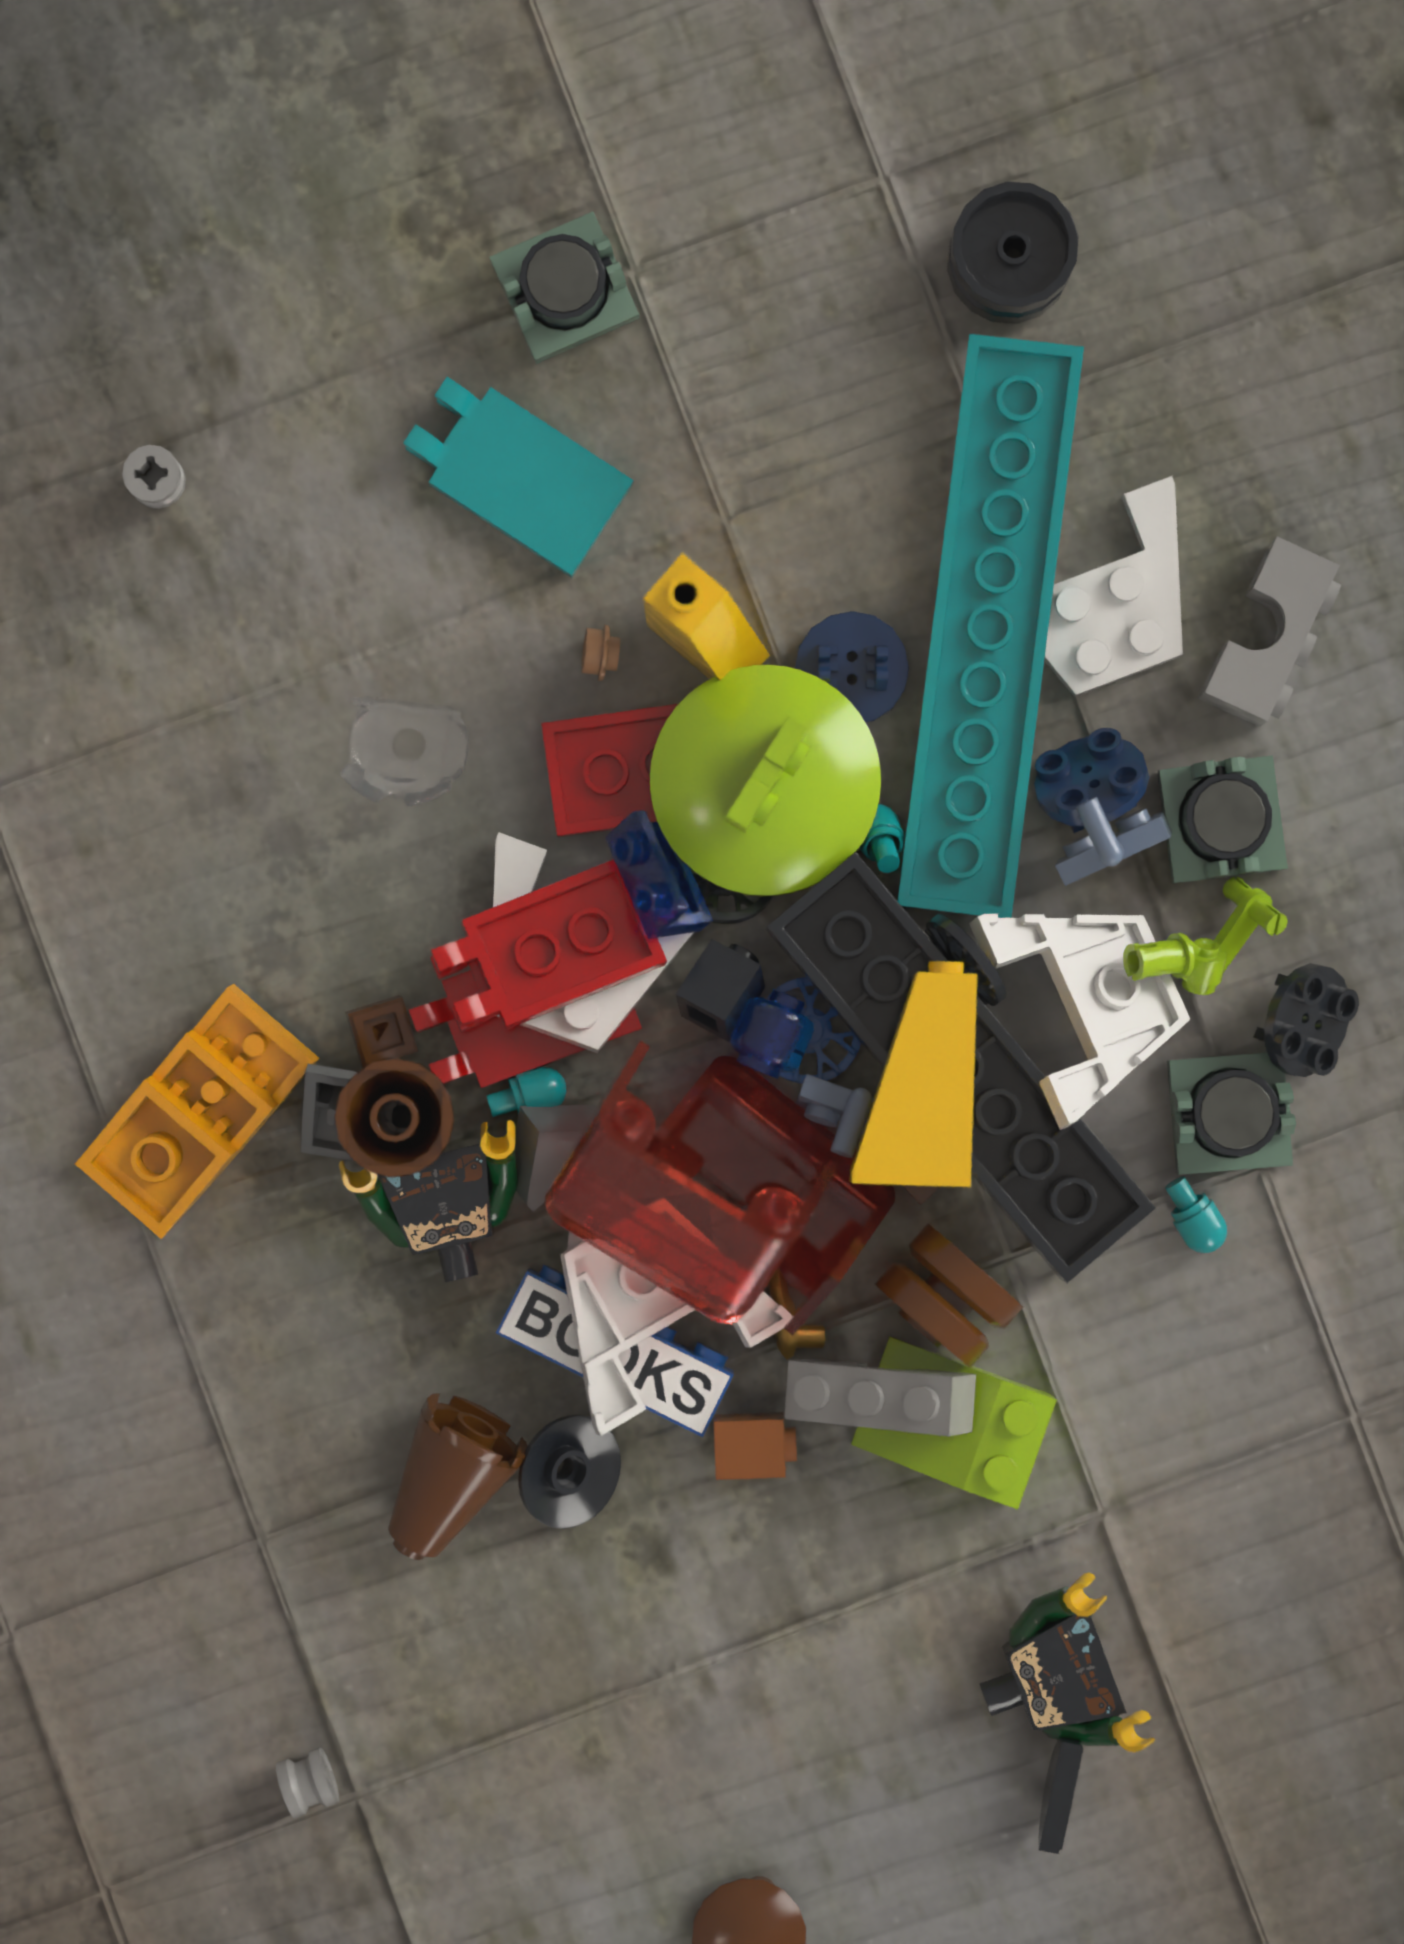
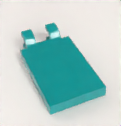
[403,377,634,578]

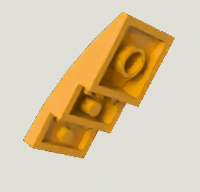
[75,984,320,1239]

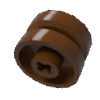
[875,1223,1023,1368]

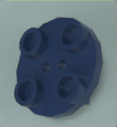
[795,611,909,723]
[1034,728,1149,833]

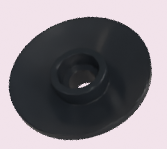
[518,1415,621,1528]

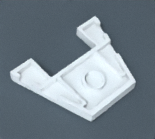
[1044,476,1183,697]
[493,832,704,1053]
[969,914,1190,1130]
[560,1197,795,1436]

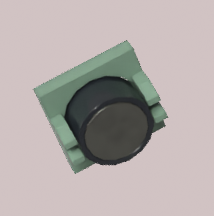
[489,212,640,364]
[1157,755,1288,884]
[1167,1052,1296,1175]

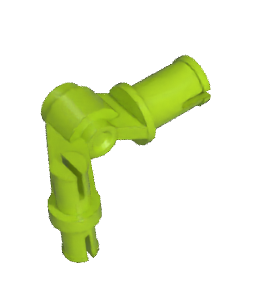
[1123,876,1288,995]

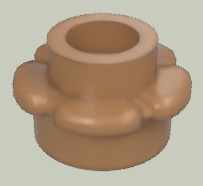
[581,625,620,681]

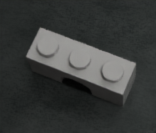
[1197,536,1341,727]
[785,1358,976,1436]

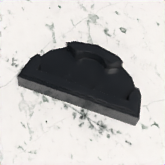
[1038,1738,1084,1854]

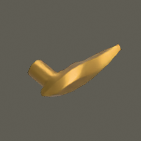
[768,1251,825,1360]

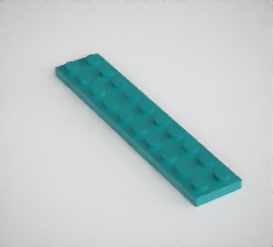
[898,334,1084,918]

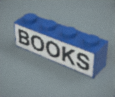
[496,1264,734,1437]

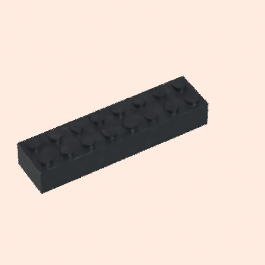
[766,852,1156,1283]

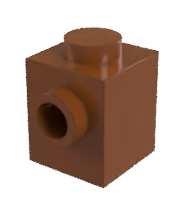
[713,1412,797,1480]

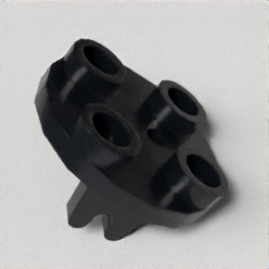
[1253,963,1359,1077]

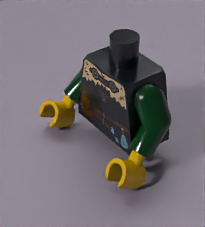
[339,1120,518,1282]
[979,1573,1155,1753]

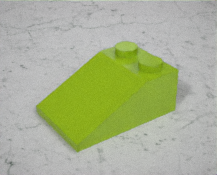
[851,1336,1057,1510]

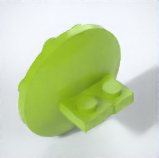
[650,665,881,896]

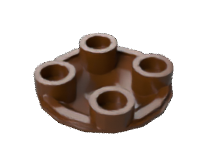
[692,1876,806,1944]

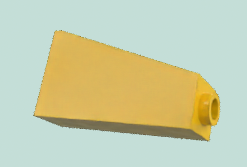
[643,553,770,680]
[850,961,977,1187]

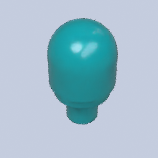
[860,804,904,873]
[486,1067,567,1117]
[1165,1176,1227,1253]

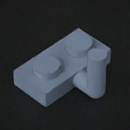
[1055,797,1172,886]
[795,1074,874,1158]

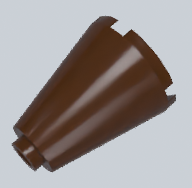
[335,1059,454,1177]
[388,1393,528,1560]

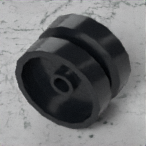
[947,181,1079,324]

